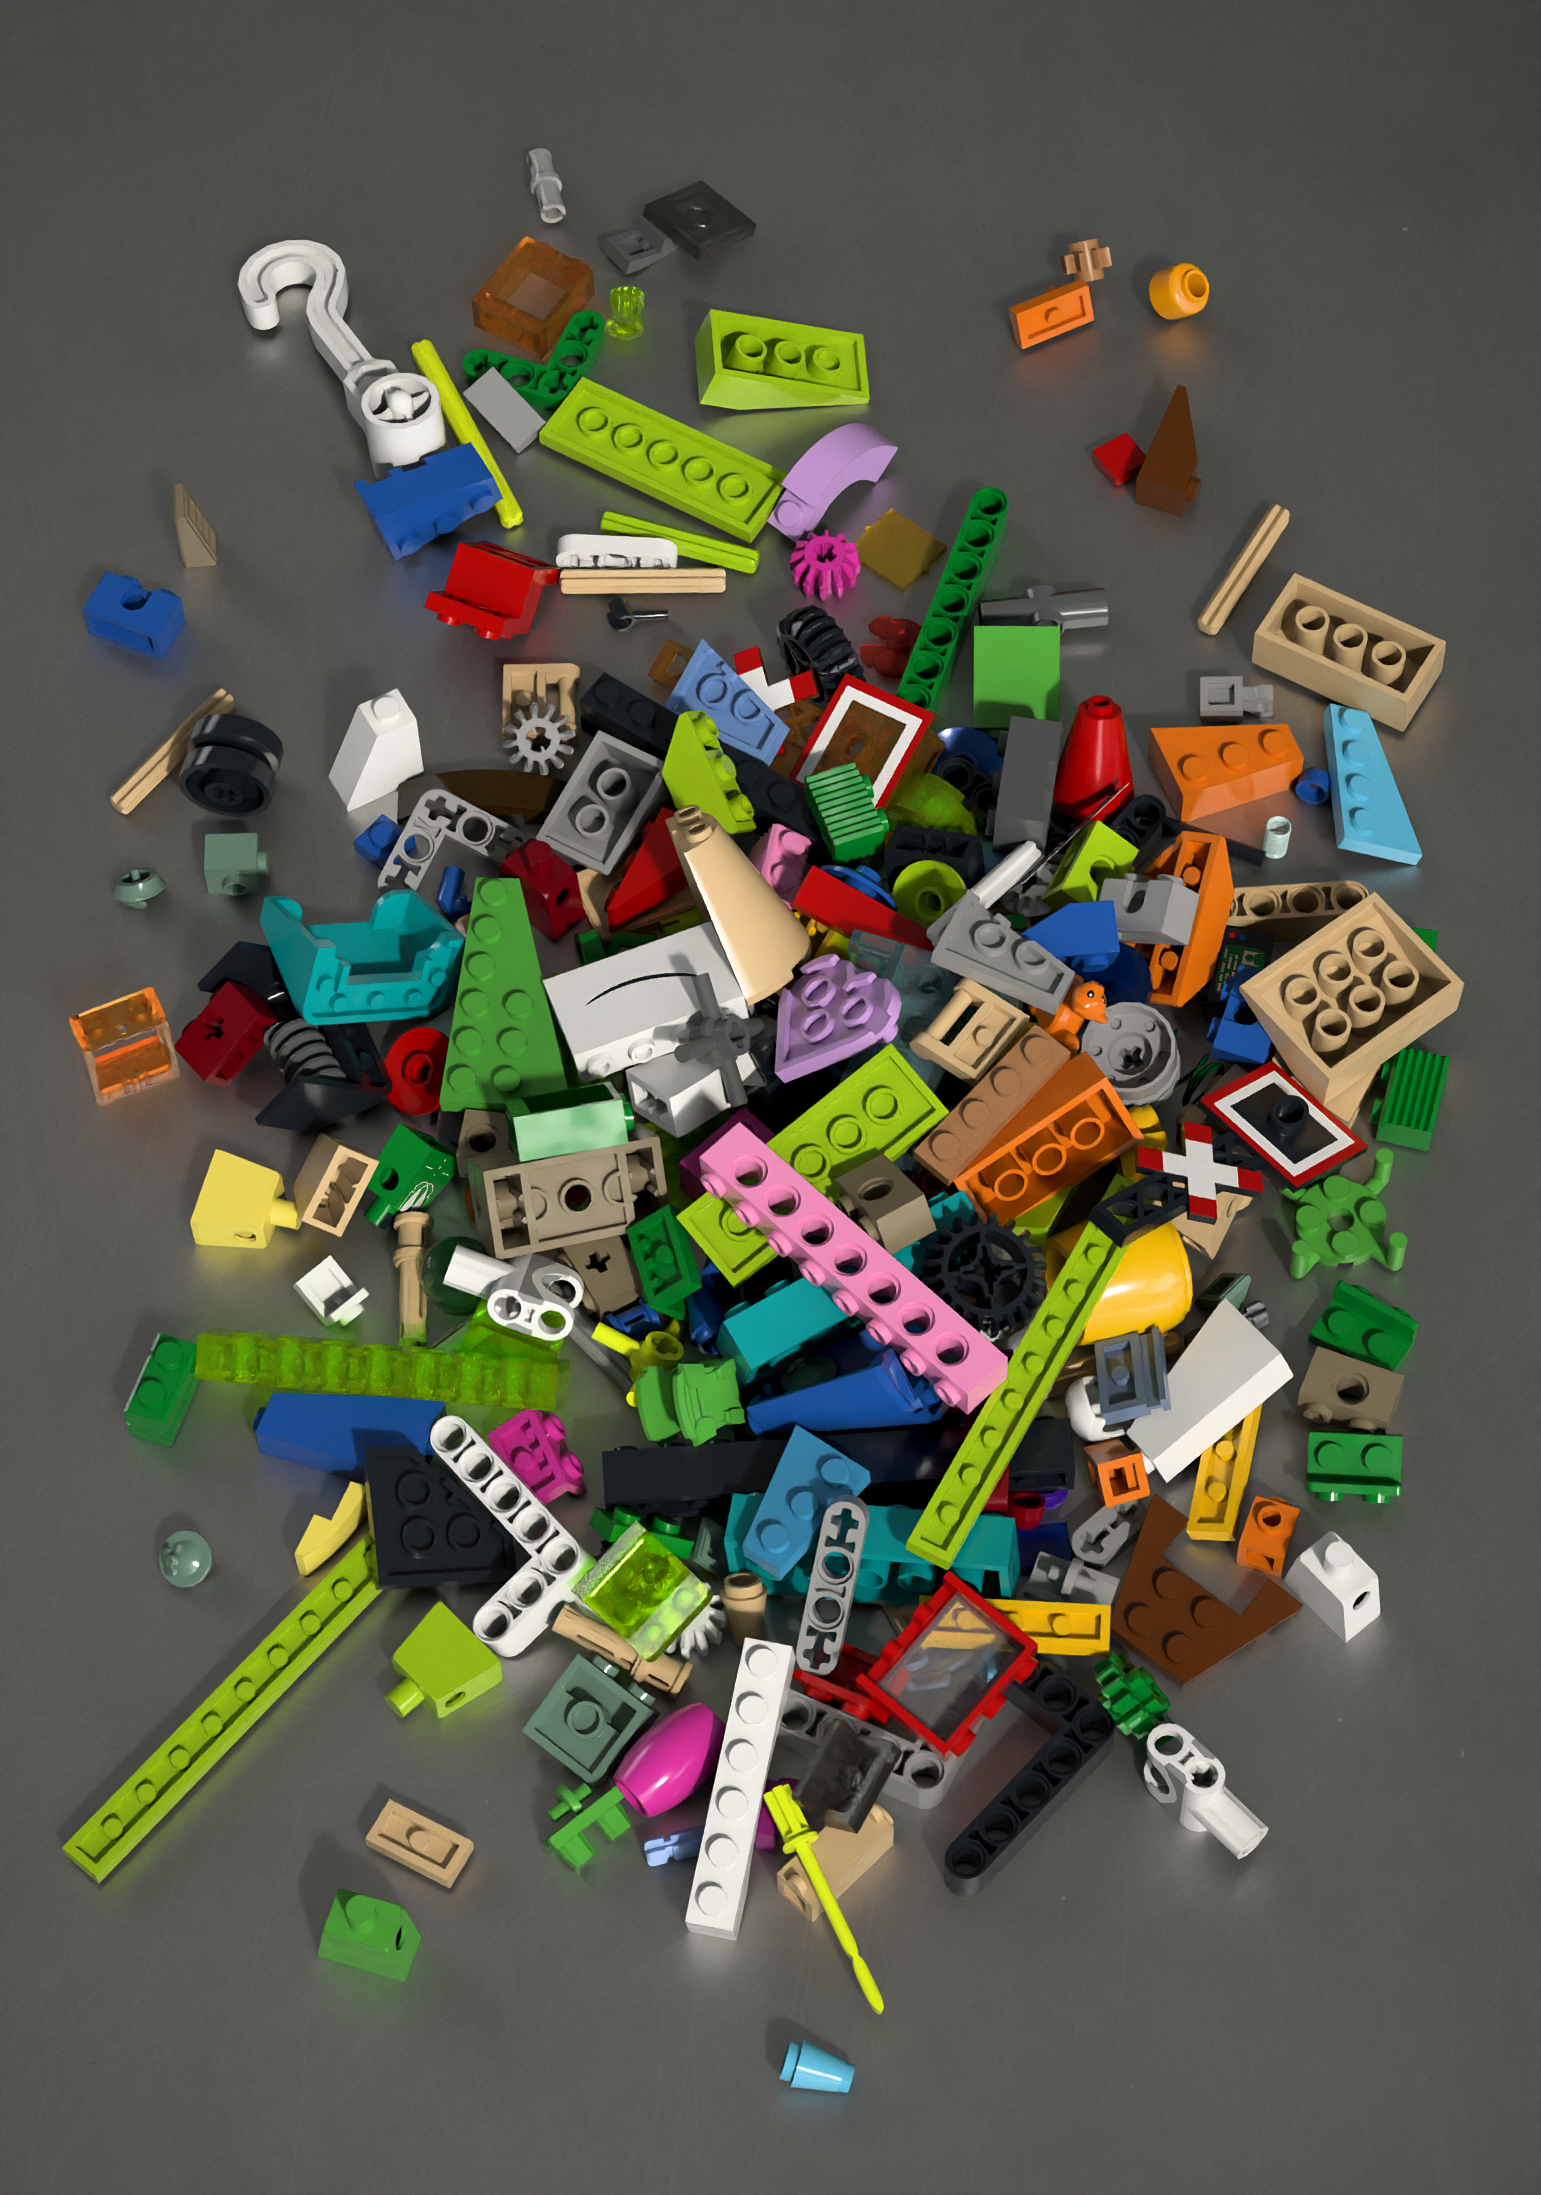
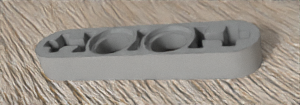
[796,1495,869,1676]

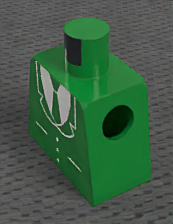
[364,1123,458,1230]

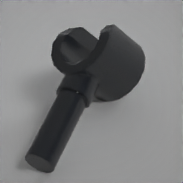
[607,598,668,632]

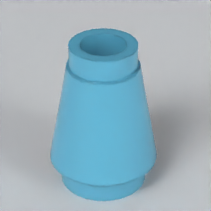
[779,2039,855,2094]

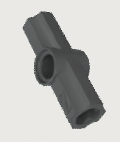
[978,585,1109,635]

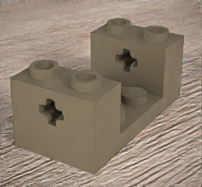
[466,1123,669,1260]

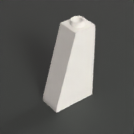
[625,1014,777,1138]
[1126,1298,1294,1483]

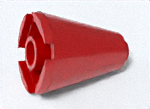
[1052,695,1135,822]

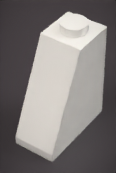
[328,688,424,812]

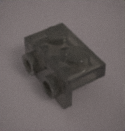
[792,1718,902,1834]

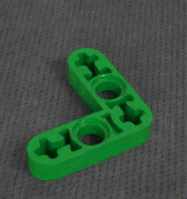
[462,310,606,412]

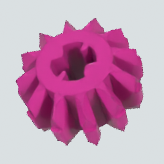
[789,529,861,602]

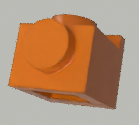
[1083,1438,1151,1508]

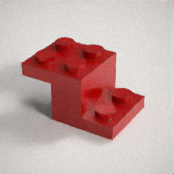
[424,541,562,640]

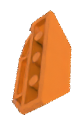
[1121,831,1235,1007]

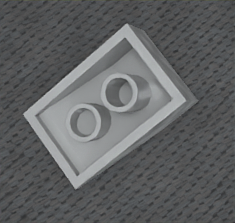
[535,730,673,878]

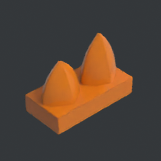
[1009,279,1094,350]

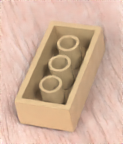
[1251,573,1447,732]

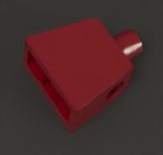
[499,838,585,943]

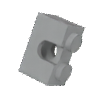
[1099,873,1200,946]

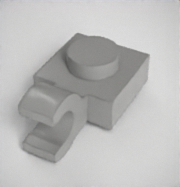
[1200,676,1273,722]

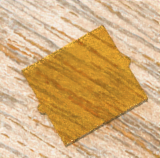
[855,508,947,593]

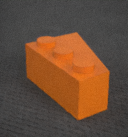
[1148,724,1304,823]

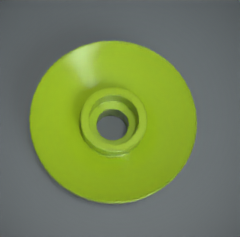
[892,860,967,929]

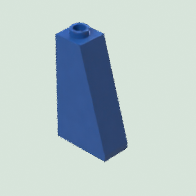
[253,1393,447,1485]

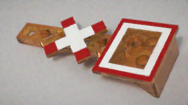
[648,638,946,832]

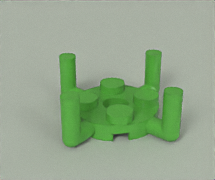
[1277,1148,1407,1279]

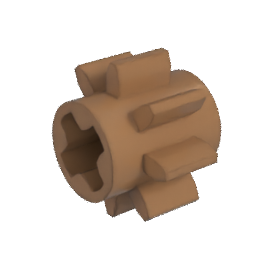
[1060,238,1112,282]

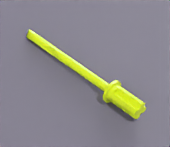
[763,1784,884,2014]

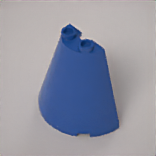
[746,1325,948,1436]

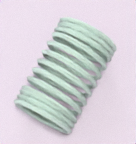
[1261,816,1292,859]

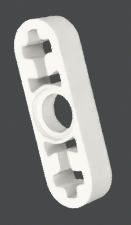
[556,534,678,570]

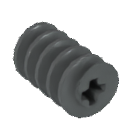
[263,1018,347,1085]

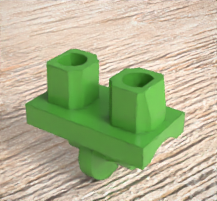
[541,1783,632,1870]

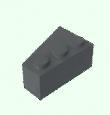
[985,716,1063,857]

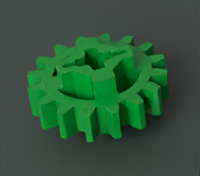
[1093,1652,1174,1750]

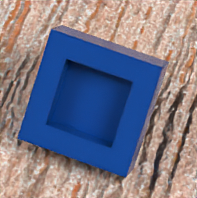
[354,814,416,870]

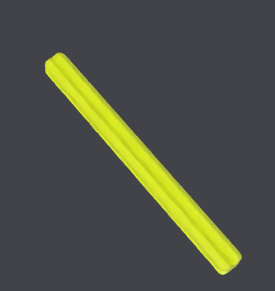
[411,339,523,529]

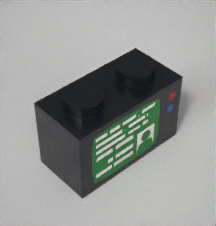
[1198,926,1275,1025]

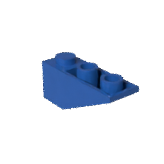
[1020,900,1120,972]

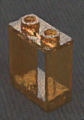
[471,235,595,359]
[68,986,181,1107]

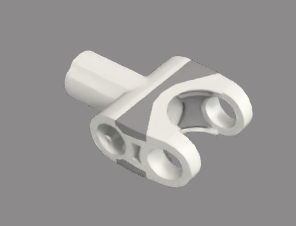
[443,1245,584,1341]
[1143,1723,1268,1859]

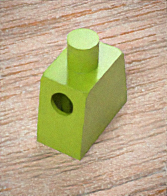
[384,1601,503,1718]

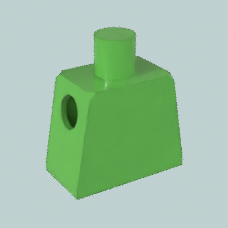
[318,1889,422,1982]

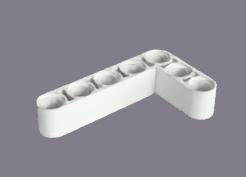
[430,1415,598,1657]

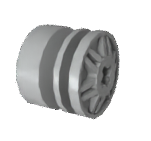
[1081,1002,1181,1110]

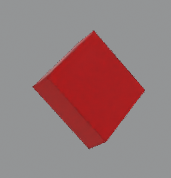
[1092,432,1146,487]

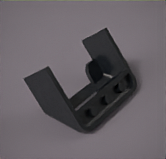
[197,940,392,1132]

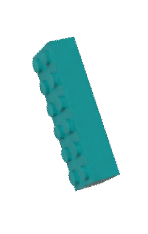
[715,1190,976,1391]
[724,1492,1020,1606]

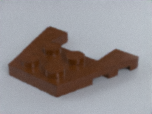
[1110,1494,1304,1689]

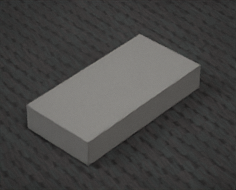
[462,367,546,454]

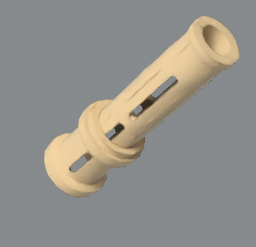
[393,1211,434,1350]
[551,1604,695,1702]

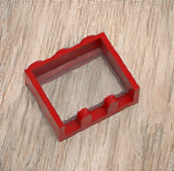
[855,1571,1039,1763]

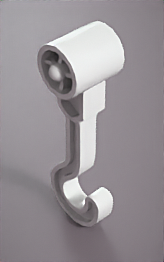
[238,240,448,481]

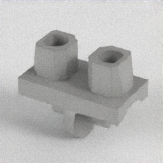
[1023,1551,1120,1605]

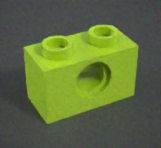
[1041,820,1139,911]

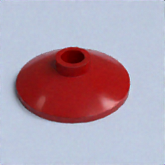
[384,1027,449,1116]

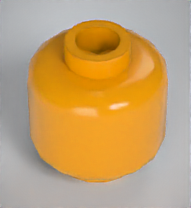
[1148,263,1209,320]

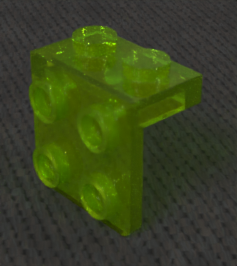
[571,1520,713,1663]

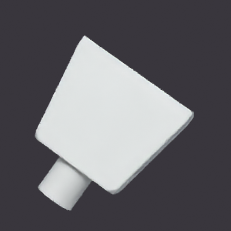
[1284,1531,1380,1643]

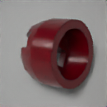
[1007,1491,1046,1531]

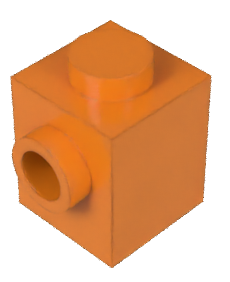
[1236,1495,1301,1578]

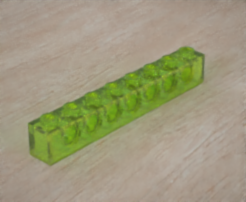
[195,1328,570,1412]

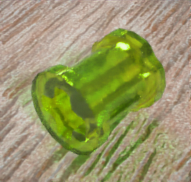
[606,286,645,341]

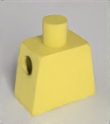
[190,1149,302,1249]

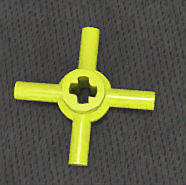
[591,1318,686,1407]

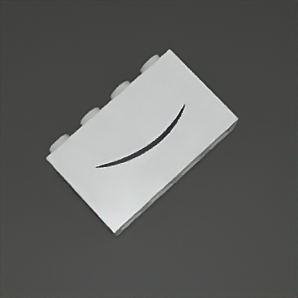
[543,921,749,1083]

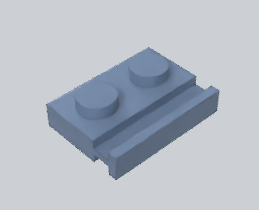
[1094,1327,1171,1425]

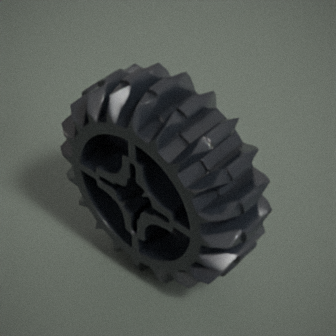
[776,605,867,714]
[921,1212,1047,1338]

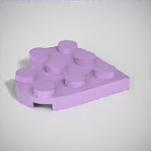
[775,954,902,1083]

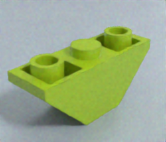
[661,710,757,834]

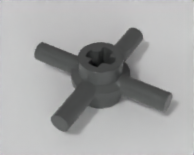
[674,972,764,1108]

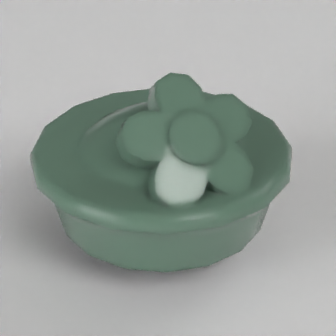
[113,867,166,910]
[782,1353,837,1392]
[159,1529,213,1588]

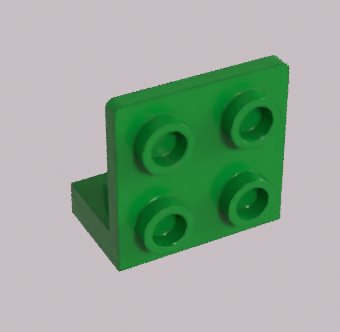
[627,1204,703,1323]

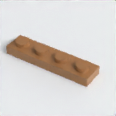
[913,1024,1070,1186]

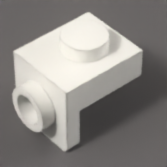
[292,1255,369,1328]

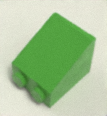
[973,626,1060,742]

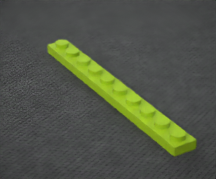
[905,1173,1156,1571]
[62,1531,383,1883]

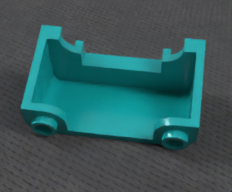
[260,889,466,1025]

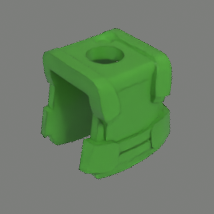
[636,1358,747,1447]

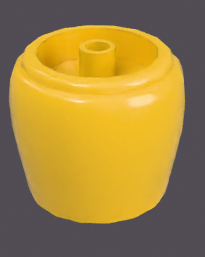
[1042,1219,1193,1345]

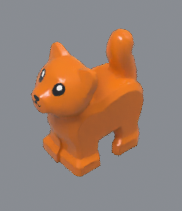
[1028,973,1108,1053]

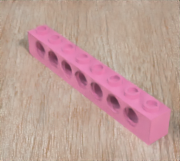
[700,1122,1008,1415]

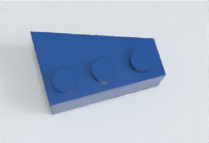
[353,442,503,561]

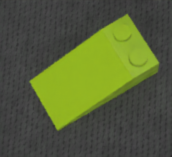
[694,309,870,410]

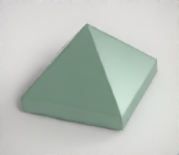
[1194,1273,1252,1311]
[692,1517,729,1581]

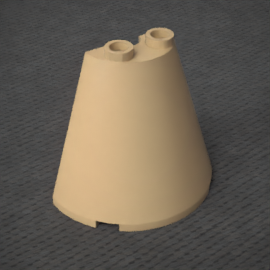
[665,805,812,1006]

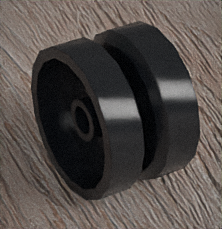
[178,714,284,817]

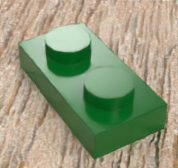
[589,1506,694,1559]

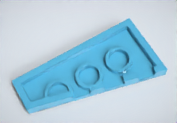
[1323,703,1423,865]

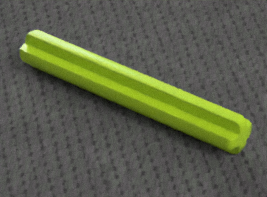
[600,510,760,574]

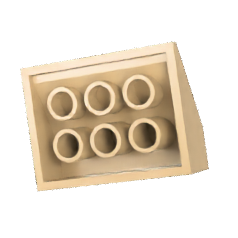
[1239,891,1464,1105]

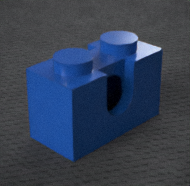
[83,571,186,660]
[1206,964,1273,1070]

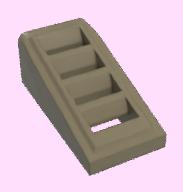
[173,484,217,568]

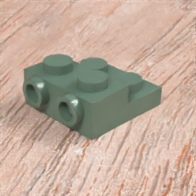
[521,1653,661,1789]

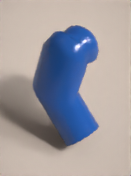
[436,866,473,922]

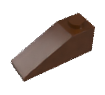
[1135,385,1202,517]

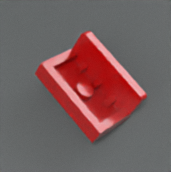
[792,1643,911,1724]

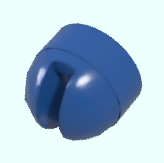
[1295,766,1331,804]

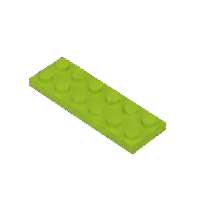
[539,377,788,543]
[676,1043,949,1290]

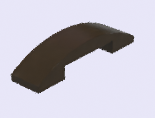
[397,769,568,825]

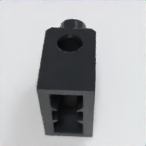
[742,1037,837,1135]

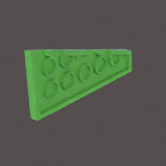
[439,877,568,1113]

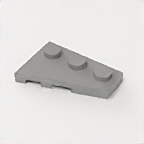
[931,889,1075,1015]

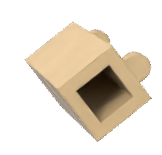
[777,1795,894,1923]

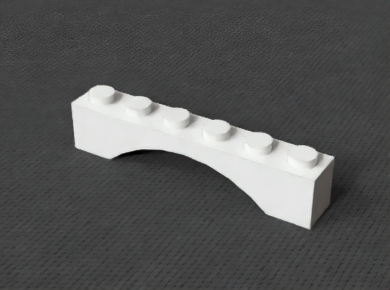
[685,1637,796,1941]

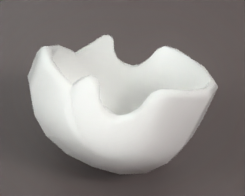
[1065,1375,1132,1444]

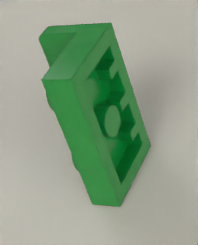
[1308,1280,1419,1373]
[1305,1429,1403,1503]

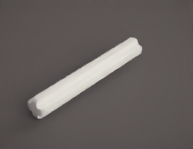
[926,841,1042,947]

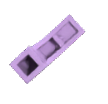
[767,423,898,543]

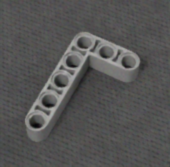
[730,1670,986,1809]

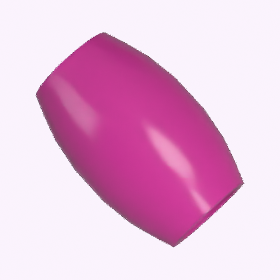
[612,1701,726,1819]

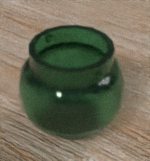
[420,1236,492,1316]

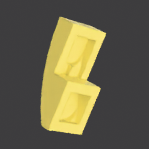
[294,1481,368,1577]

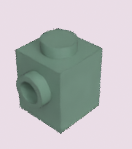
[204,833,269,896]

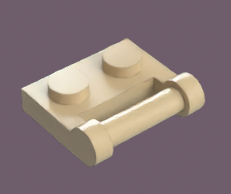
[502,663,580,747]
[909,977,1030,1087]

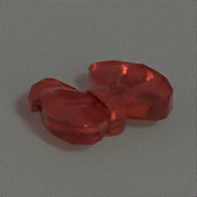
[860,615,922,679]

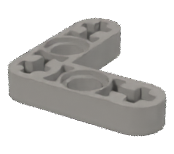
[376,789,530,897]

